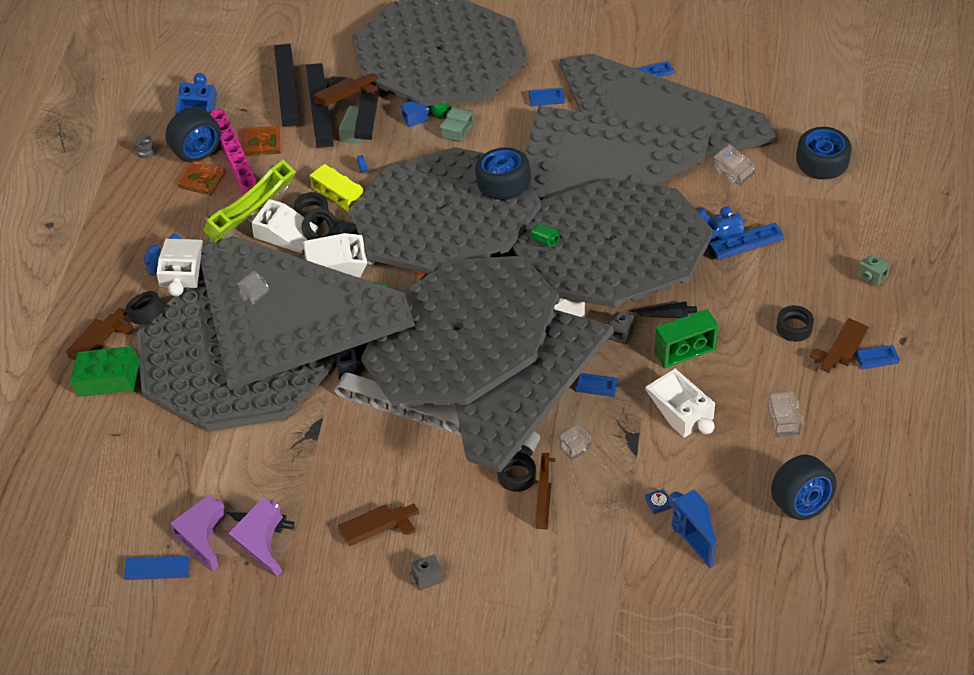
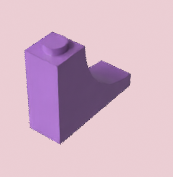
[170,494,225,572]
[229,497,283,577]

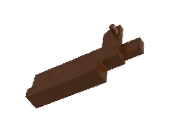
[314,73,378,107]
[66,307,134,360]
[809,318,869,373]
[536,453,556,530]
[338,503,419,547]

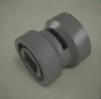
[135,134,155,159]

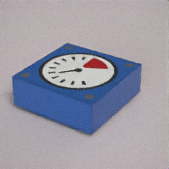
[645,488,672,514]

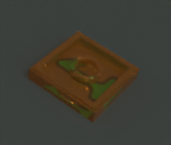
[245,126,281,156]
[178,161,226,196]

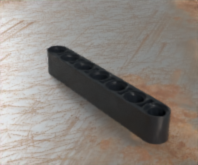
[274,43,300,127]
[306,63,334,148]

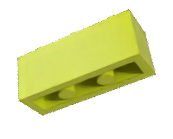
[310,164,363,212]

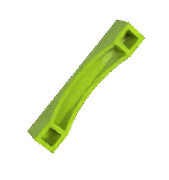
[203,160,296,243]

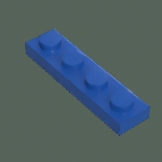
[709,223,784,260]

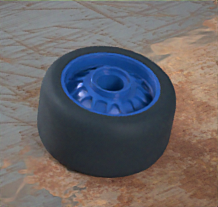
[165,107,221,162]
[796,127,852,179]
[475,147,531,200]
[771,455,837,520]

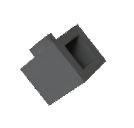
[608,311,634,344]
[409,554,443,591]

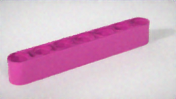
[210,109,257,196]

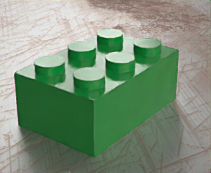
[654,309,719,369]
[70,346,140,397]

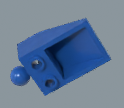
[175,73,218,115]
[668,489,716,568]

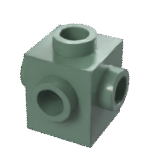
[858,253,890,287]

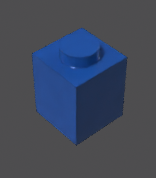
[401,101,429,127]

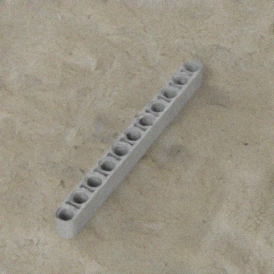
[334,373,540,456]

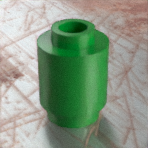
[428,103,451,120]
[531,224,560,247]

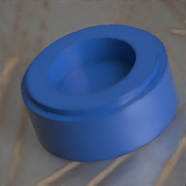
[357,155,368,173]

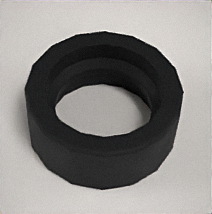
[294,192,329,225]
[301,208,338,240]
[125,291,164,324]
[776,305,814,342]
[498,452,536,492]

